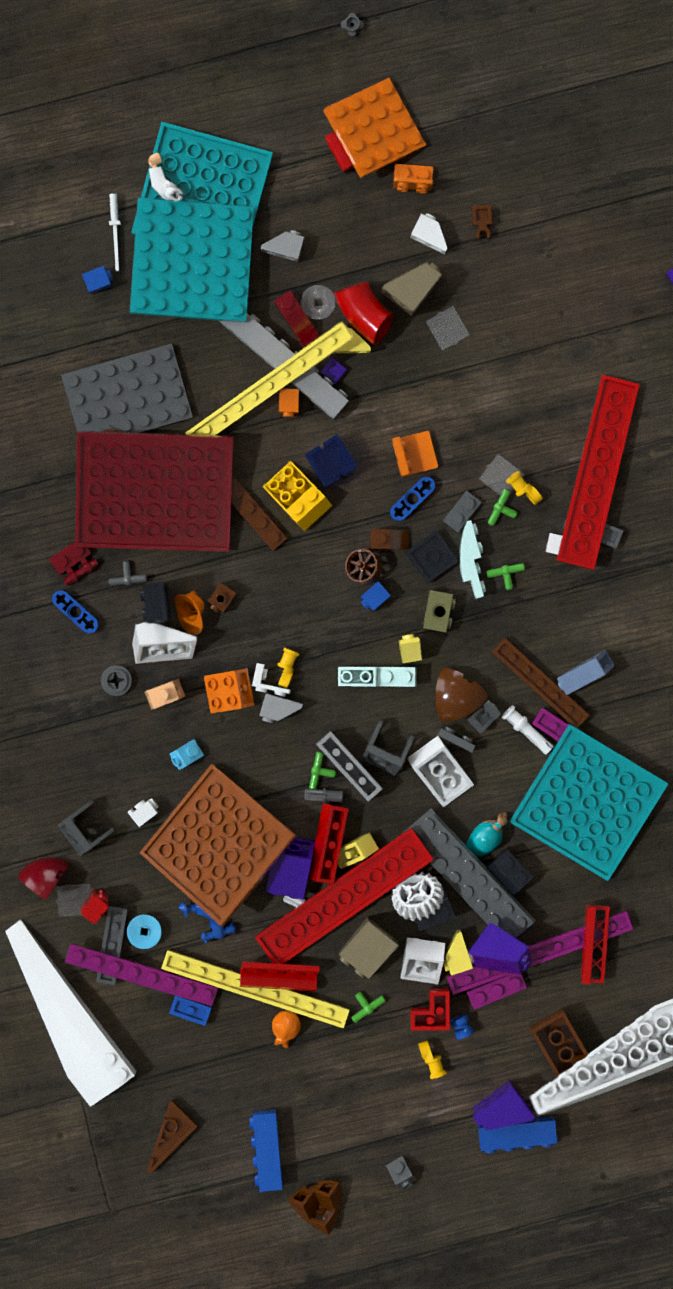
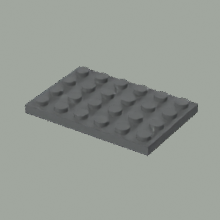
[61,344,193,433]

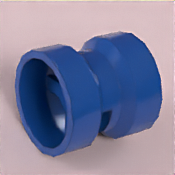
[450,1014,474,1040]

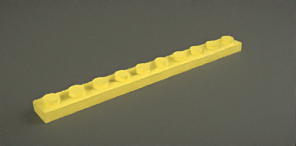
[186,322,353,436]
[161,950,349,1028]

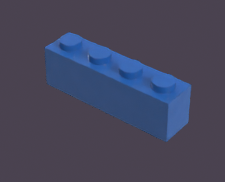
[249,1109,283,1192]
[478,1116,557,1153]

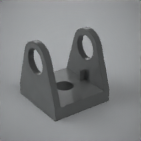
[360,720,414,776]
[57,800,115,856]

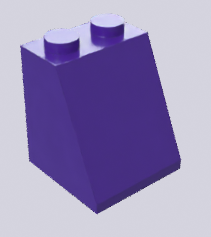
[266,838,315,899]
[468,922,532,975]
[472,1080,535,1131]

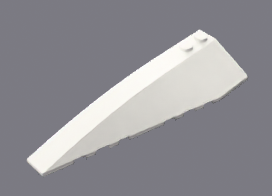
[5,920,136,1107]
[530,999,673,1115]

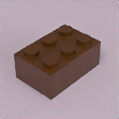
[529,1008,588,1078]

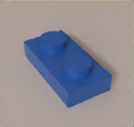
[169,995,212,1026]

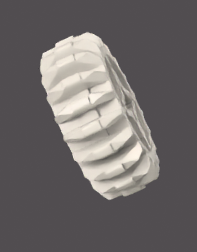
[392,872,444,921]

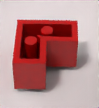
[410,988,450,1031]

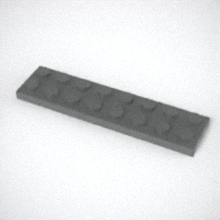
[402,808,535,938]

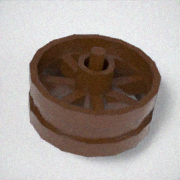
[345,548,382,585]

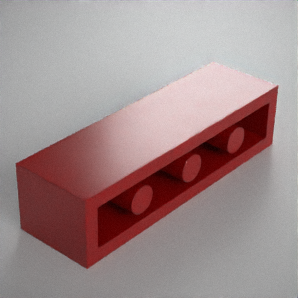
[308,803,348,884]

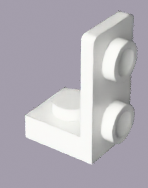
[252,663,291,696]

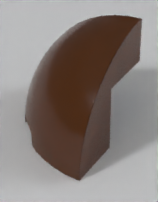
[435,668,489,722]
[288,1180,342,1235]

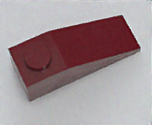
[274,290,320,348]

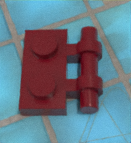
[49,542,99,586]

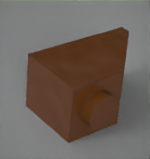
[370,529,409,550]

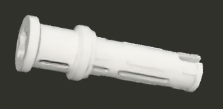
[502,705,553,755]

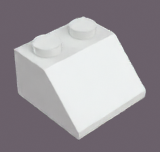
[400,937,445,984]

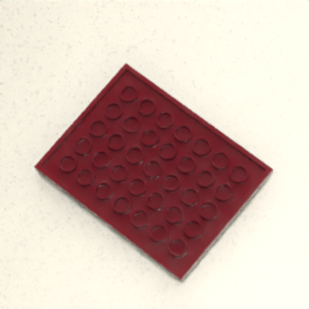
[75,431,233,552]

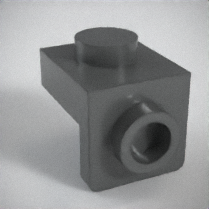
[467,701,501,733]
[386,1156,416,1189]

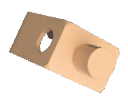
[145,679,186,710]

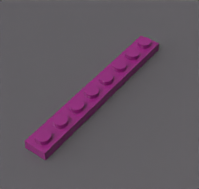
[65,943,217,1006]

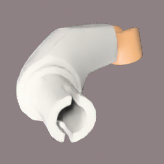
[148,153,182,201]

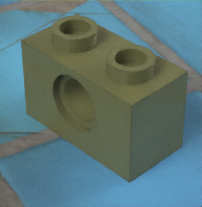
[423,590,456,632]

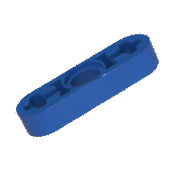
[390,477,435,521]
[52,590,99,633]

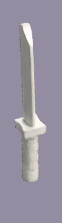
[109,194,121,271]

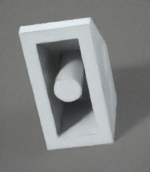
[410,213,447,255]

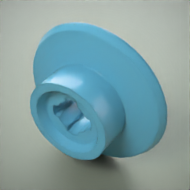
[127,915,161,949]

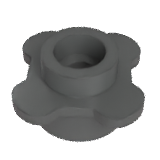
[341,13,364,36]

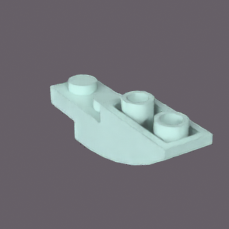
[459,520,486,599]
[338,667,417,687]

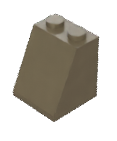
[381,263,442,317]
[339,917,398,979]

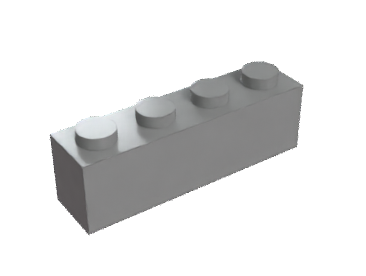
[316,731,382,801]

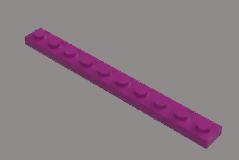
[446,911,633,995]

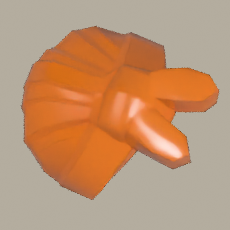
[272,1010,301,1048]

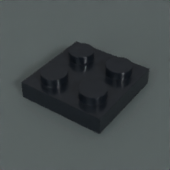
[405,530,458,584]

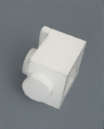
[128,798,159,827]

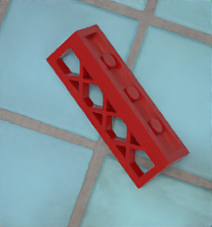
[581,905,610,984]
[239,962,319,991]

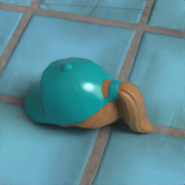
[466,812,508,857]

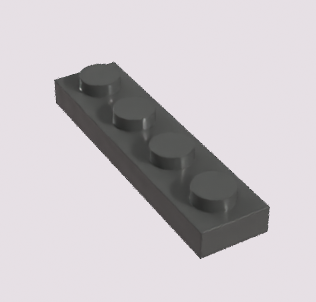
[96,906,128,985]

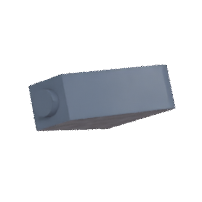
[557,650,614,695]

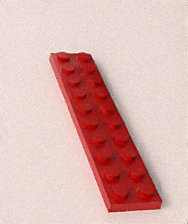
[556,375,639,570]
[255,827,434,964]

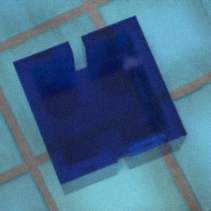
[305,434,358,489]

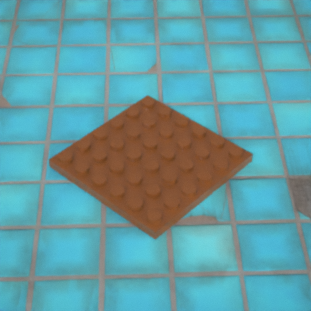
[140,764,296,926]

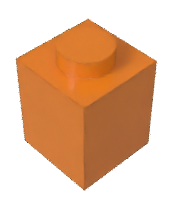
[279,389,299,417]

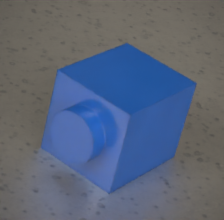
[82,266,113,295]
[361,581,391,611]

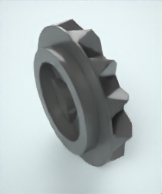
[101,665,132,696]

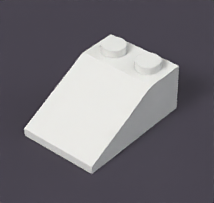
[132,623,197,664]
[407,736,474,807]

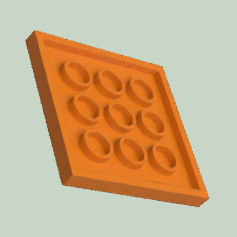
[323,78,426,178]

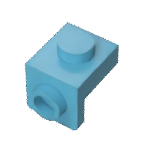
[170,739,204,770]

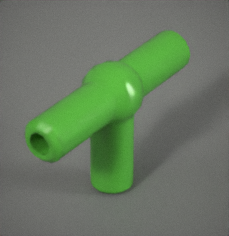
[488,489,517,526]
[487,563,525,590]
[309,751,336,789]
[351,992,386,1023]

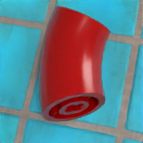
[334,281,394,345]

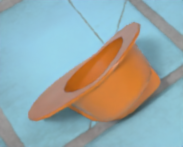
[173,591,205,635]

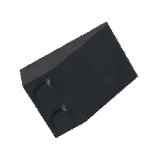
[140,582,171,624]

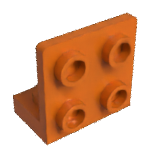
[393,164,433,194]
[392,431,438,477]
[204,668,254,713]

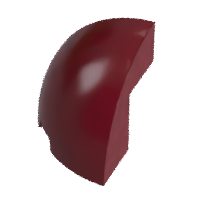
[18,857,71,900]

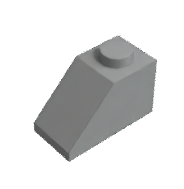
[261,230,304,262]
[259,693,303,723]

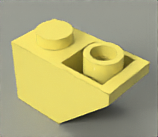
[398,634,422,663]

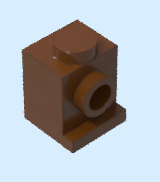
[208,582,237,613]

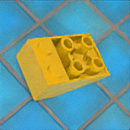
[263,461,332,531]

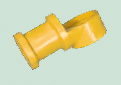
[506,471,543,505]
[277,648,300,689]
[418,1041,447,1079]

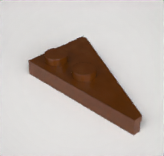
[147,1099,198,1174]

